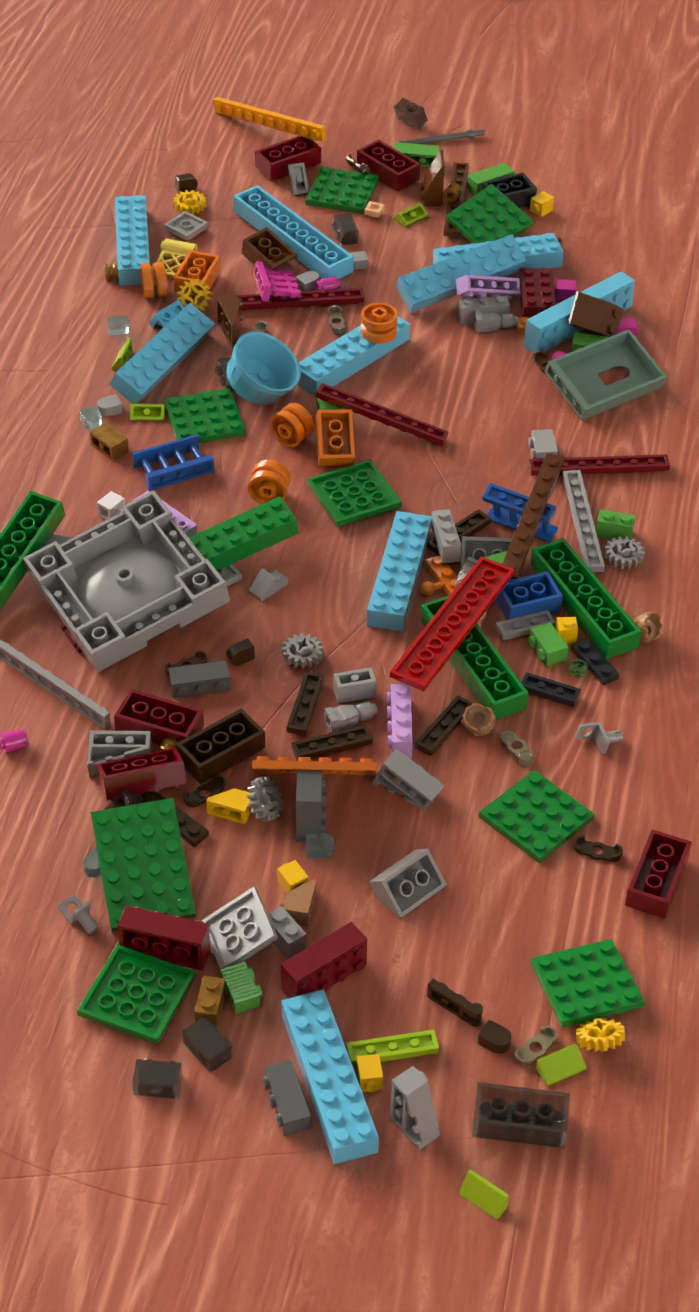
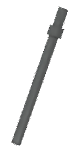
[399,129,485,144]

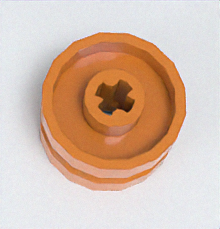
[140,261,168,299]
[361,303,398,344]
[270,403,314,448]
[248,460,290,504]

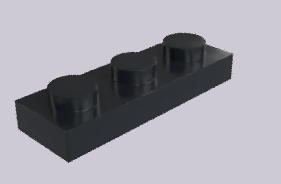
[571,638,619,685]
[521,672,581,707]

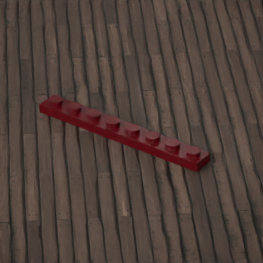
[237,288,364,310]
[315,383,449,446]
[528,454,670,476]

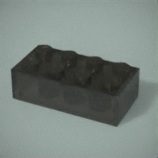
[472,1082,570,1148]

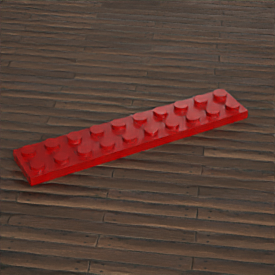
[390,556,515,692]

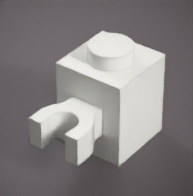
[97,491,125,520]

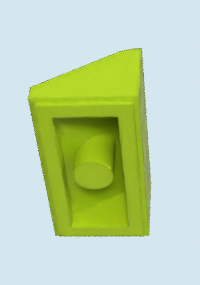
[394,203,429,227]
[111,338,133,370]
[130,404,165,421]
[536,1044,587,1086]
[459,1170,509,1219]

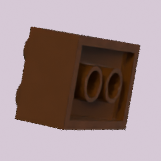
[421,150,444,206]
[241,227,297,270]
[568,292,624,338]
[216,293,243,351]

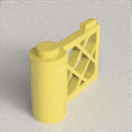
[151,239,197,279]

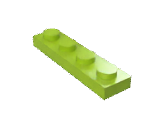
[346,1030,439,1066]

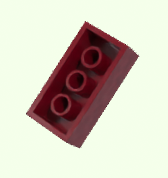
[255,136,321,181]
[357,139,420,191]
[519,268,556,318]
[114,689,204,745]
[96,747,187,801]
[625,829,692,919]
[118,906,211,971]
[281,921,367,998]

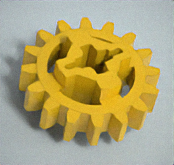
[173,190,206,215]
[177,278,213,312]
[576,1018,625,1052]

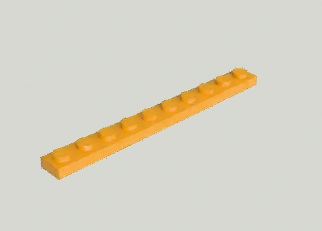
[213,97,326,142]

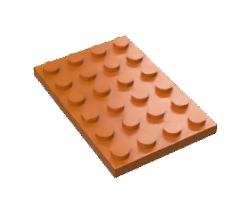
[252,756,377,775]

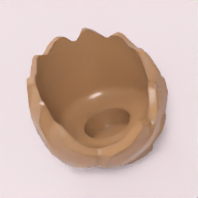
[633,611,663,643]
[461,703,496,736]

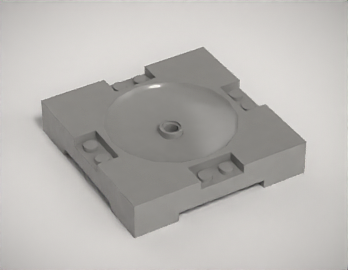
[23,490,230,673]

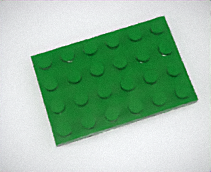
[90,798,196,932]

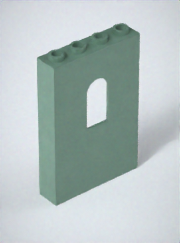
[545,329,667,420]

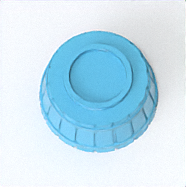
[227,332,301,405]

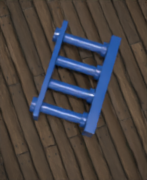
[133,434,214,491]
[482,483,558,543]

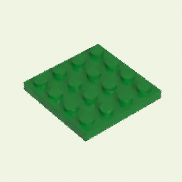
[305,167,379,214]
[446,184,534,243]
[163,388,246,443]
[307,459,402,527]
[479,770,595,863]
[530,939,645,1028]
[77,944,196,1045]

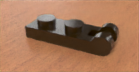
[427,978,483,1027]

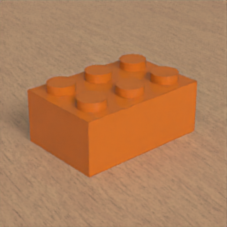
[174,250,220,297]
[316,410,355,467]

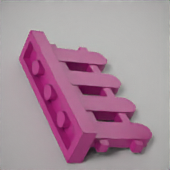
[254,261,301,302]

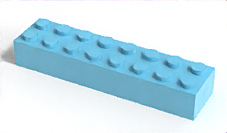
[115,195,150,286]
[433,233,564,273]
[396,234,527,313]
[524,271,635,353]
[109,303,215,404]
[297,316,410,396]
[367,511,432,632]
[281,990,379,1164]

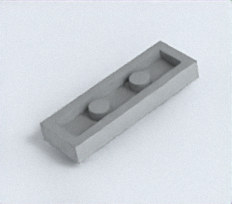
[496,610,556,641]

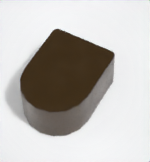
[175,173,198,194]
[226,638,255,666]
[478,1020,511,1053]

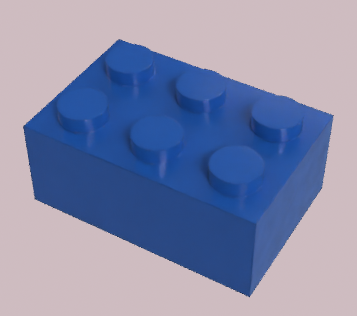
[495,571,563,620]

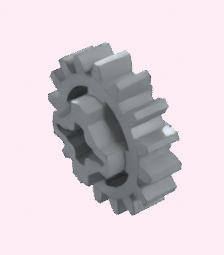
[604,536,645,569]
[282,633,323,669]
[247,776,284,822]

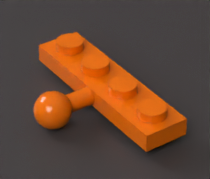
[420,555,457,596]

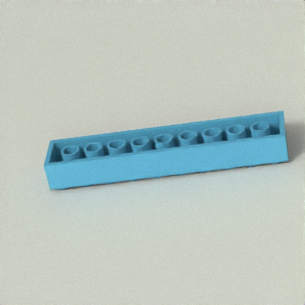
[233,185,354,279]

